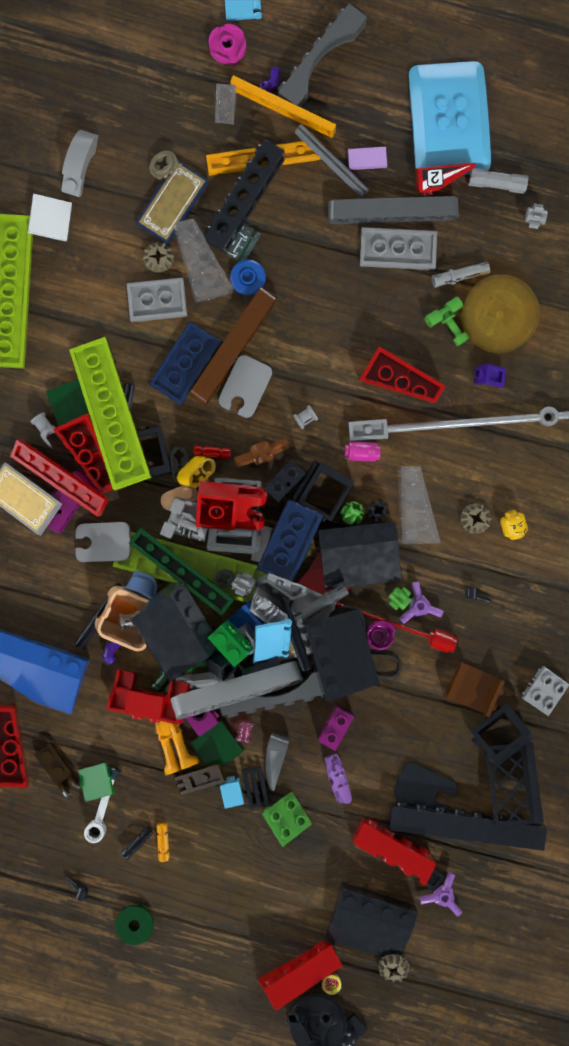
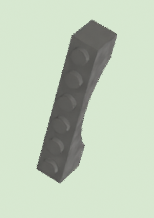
[278,3,367,107]
[220,671,323,718]

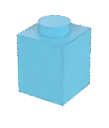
[220,776,244,808]

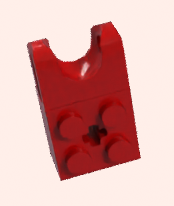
[196,481,267,531]

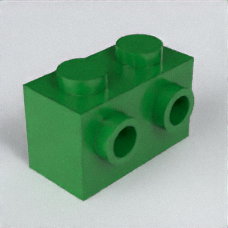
[208,619,254,667]

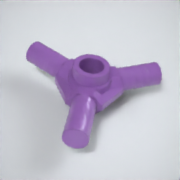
[399,581,444,624]
[419,871,462,916]

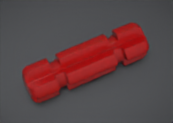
[193,445,231,459]

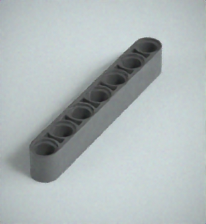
[328,196,459,224]

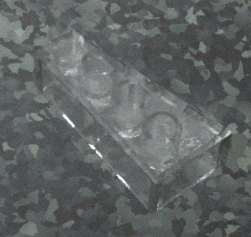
[398,466,441,544]

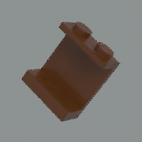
[444,661,505,717]

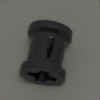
[216,569,234,587]

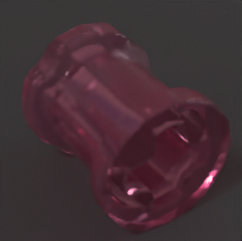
[235,720,255,743]

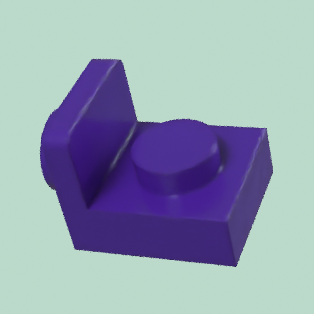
[474,364,506,388]

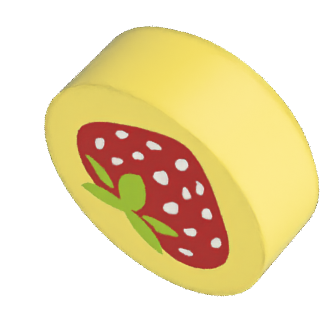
[322,973,341,995]

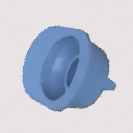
[121,571,157,599]

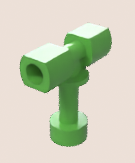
[424,296,470,347]

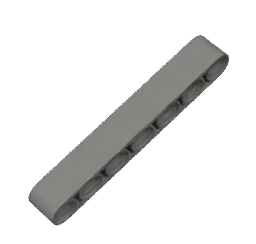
[170,661,303,719]

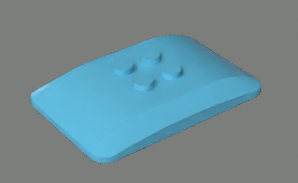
[409,61,491,175]

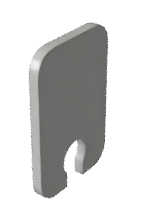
[219,355,272,418]
[76,522,131,562]

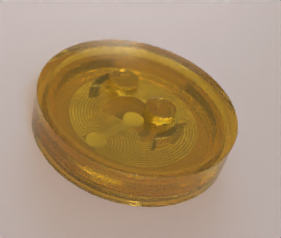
[461,274,540,353]

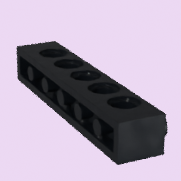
[204,139,286,254]

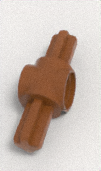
[234,438,289,468]

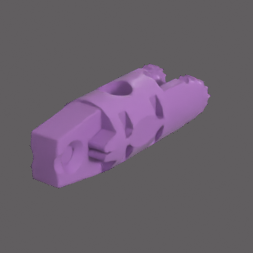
[325,754,352,804]

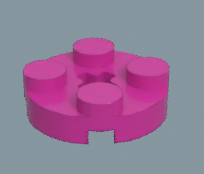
[208,24,246,66]

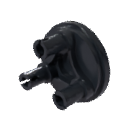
[287,993,347,1046]

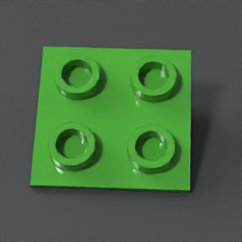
[262,791,312,847]

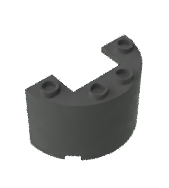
[207,478,261,554]

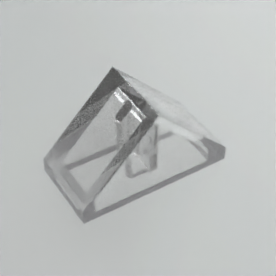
[215,83,237,125]

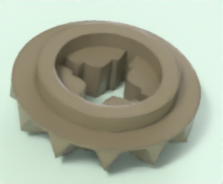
[149,151,178,180]
[143,241,174,273]
[460,503,492,534]
[378,954,410,983]

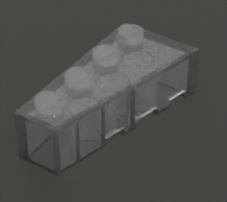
[174,218,234,303]

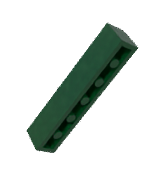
[129,528,235,615]

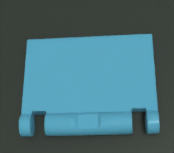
[225,0,262,21]
[253,619,292,662]

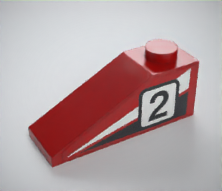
[415,163,476,196]

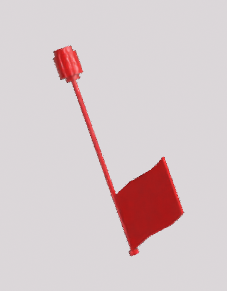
[297,551,457,653]

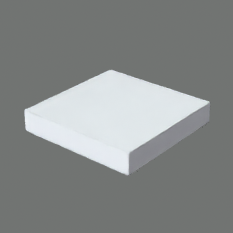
[28,194,72,241]

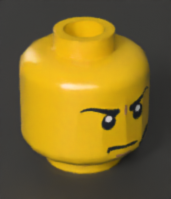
[500,510,528,540]

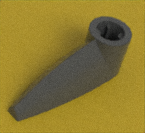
[265,733,290,791]

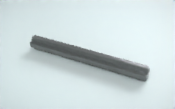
[295,124,369,198]

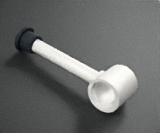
[84,766,121,843]

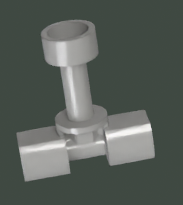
[160,498,209,540]

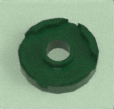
[115,904,154,945]

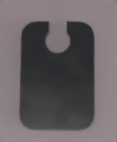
[393,762,457,811]

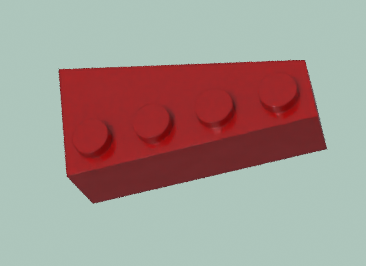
[359,346,446,403]
[53,414,114,493]
[0,704,30,788]
[352,818,436,886]
[257,941,342,1011]

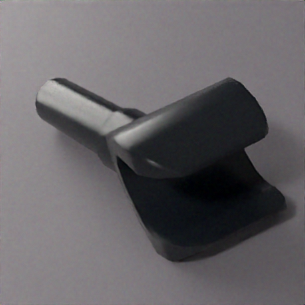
[465,588,491,604]
[65,876,88,901]

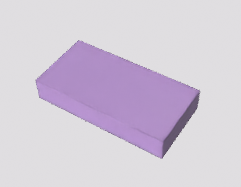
[348,147,387,170]

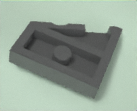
[255,573,309,602]

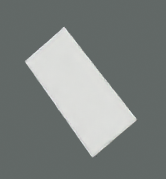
[251,526,272,562]

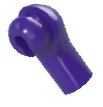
[259,68,280,93]
[102,641,122,664]

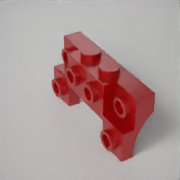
[106,669,191,725]

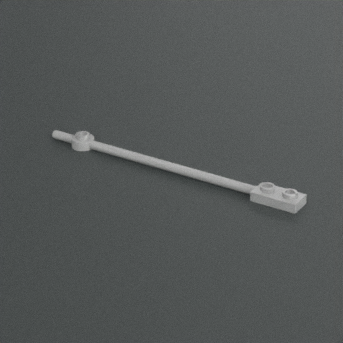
[348,407,569,442]

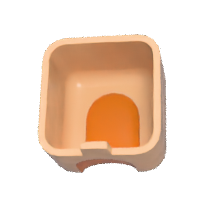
[95,586,151,651]

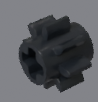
[366,499,390,522]

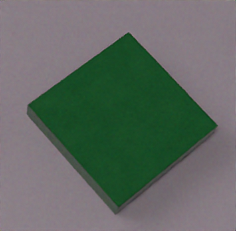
[46,379,89,426]
[190,720,244,767]

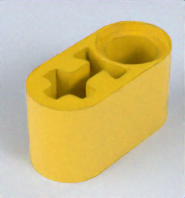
[177,456,216,488]

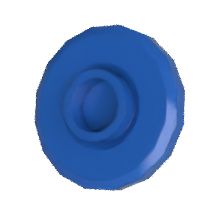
[230,260,266,295]

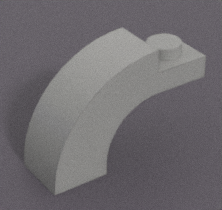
[61,130,99,197]

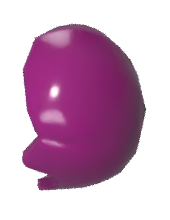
[366,620,396,650]

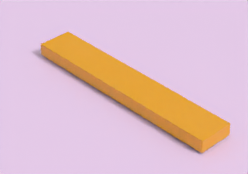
[230,75,336,138]
[206,141,321,176]

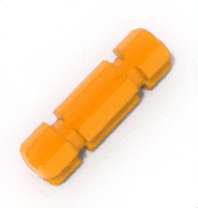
[156,822,169,862]

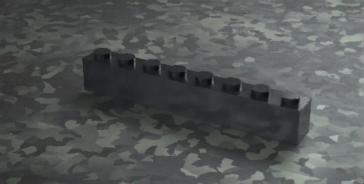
[388,801,547,851]

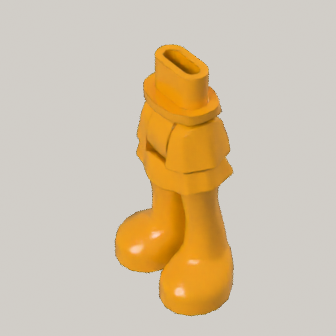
[155,721,200,775]

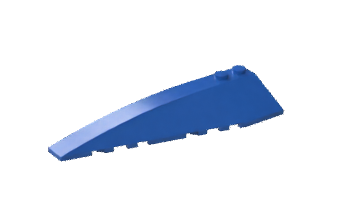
[0,629,90,714]

